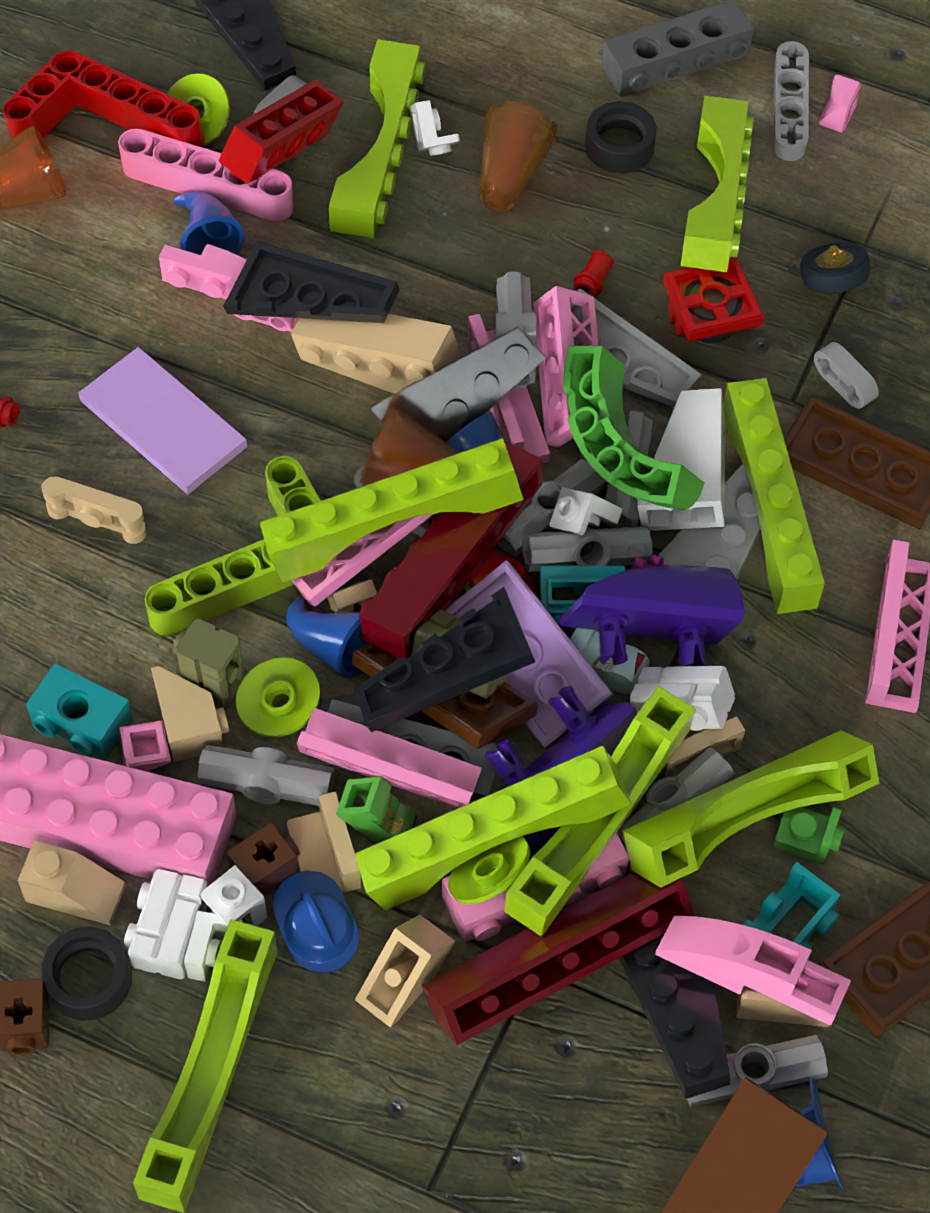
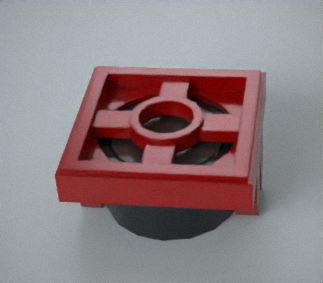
[663,257,764,343]

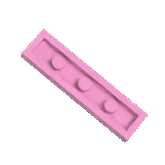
[533,286,599,448]
[468,314,550,464]
[291,514,433,607]
[865,540,930,713]
[297,708,482,809]

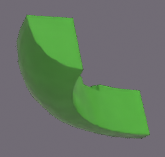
[563,346,704,510]

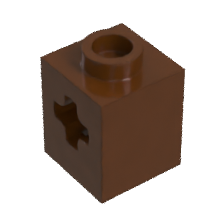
[226,823,300,897]
[0,979,49,1055]

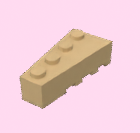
[291,314,461,394]

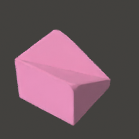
[818,75,861,133]
[119,720,171,772]

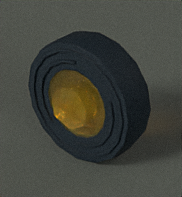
[800,242,871,293]

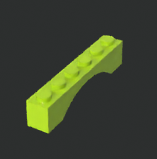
[329,39,426,239]
[680,95,754,272]
[723,378,825,614]
[260,438,524,583]
[504,685,696,937]
[623,730,880,888]
[354,746,632,911]
[133,919,278,1213]

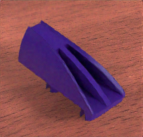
[558,565,745,666]
[485,686,637,862]

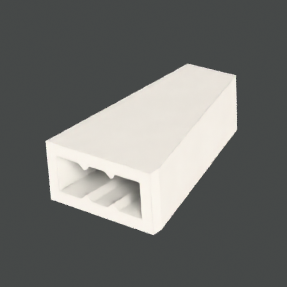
[637,388,725,531]

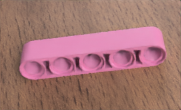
[118,129,294,222]

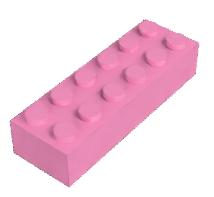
[0,734,237,886]

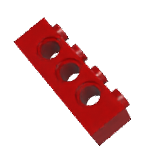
[218,79,344,184]

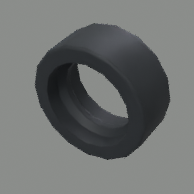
[585,101,657,173]
[41,926,132,1021]

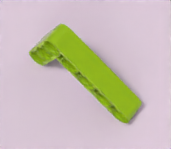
[144,456,321,636]

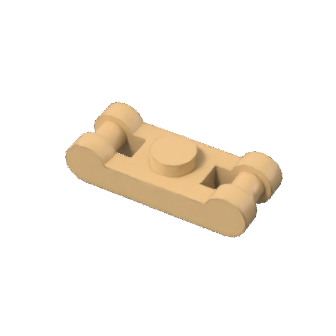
[41,476,147,544]

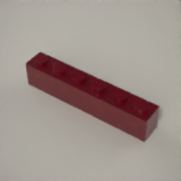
[359,439,543,659]
[422,872,695,1045]

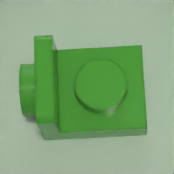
[773,807,846,865]

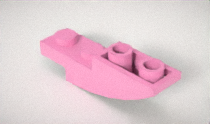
[159,244,299,332]
[655,916,851,1026]

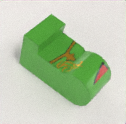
[336,776,418,844]

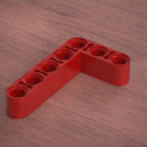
[3,50,205,148]

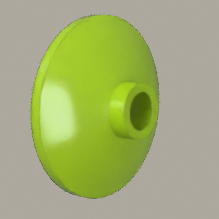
[167,73,230,146]
[236,657,321,737]
[448,836,530,904]

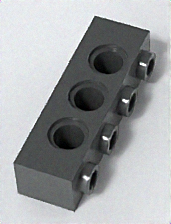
[601,0,754,96]
[324,699,498,803]

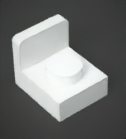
[409,100,460,156]
[550,487,622,535]
[201,865,267,927]
[184,911,243,982]

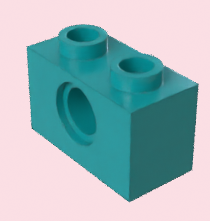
[26,663,133,760]

